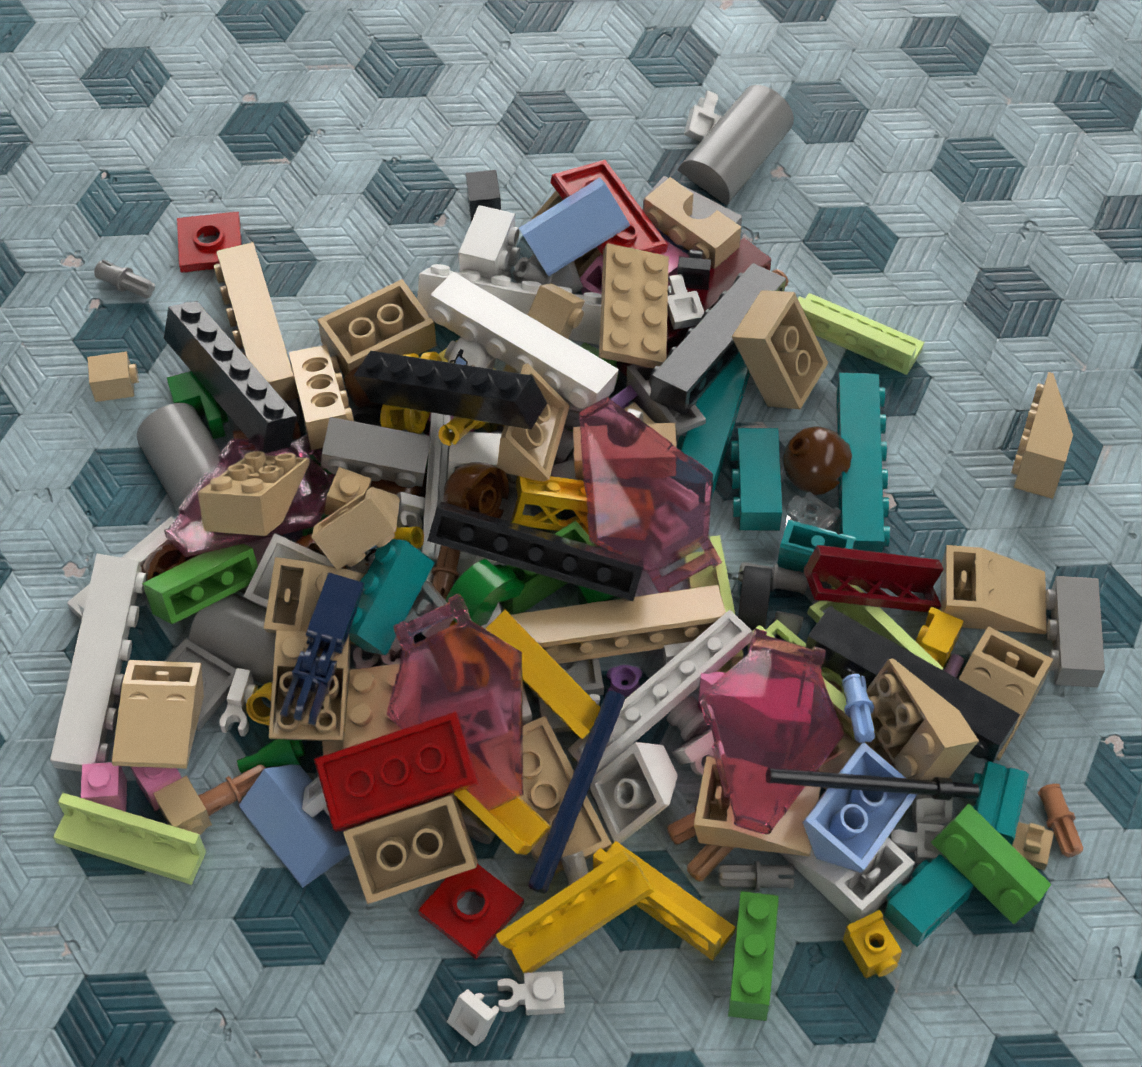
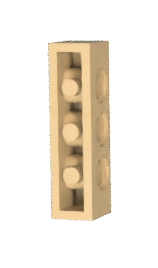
[289,344,354,450]

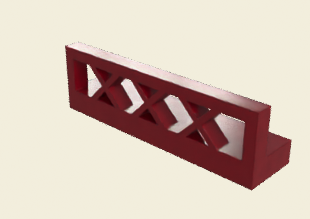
[803,545,944,612]

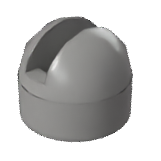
[774,611,803,635]

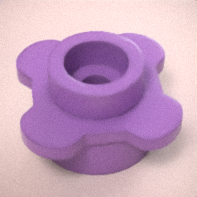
[607,665,642,697]

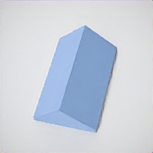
[519,178,630,277]
[802,742,918,873]
[239,765,350,888]

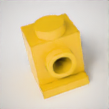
[916,607,964,669]
[843,910,902,979]

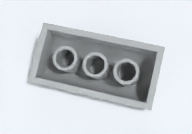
[678,85,794,206]
[137,403,229,539]
[189,593,276,684]

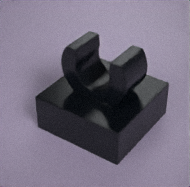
[677,249,711,290]

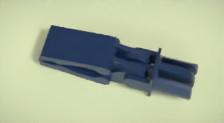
[280,573,364,726]

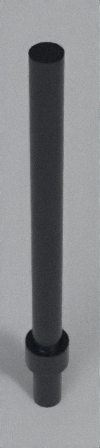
[766,768,979,801]

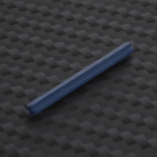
[528,691,625,894]

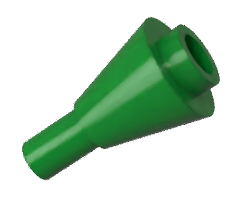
[237,739,306,774]

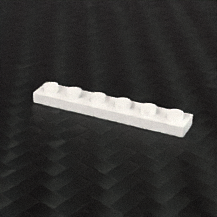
[567,610,756,776]

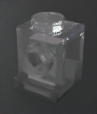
[785,492,841,532]

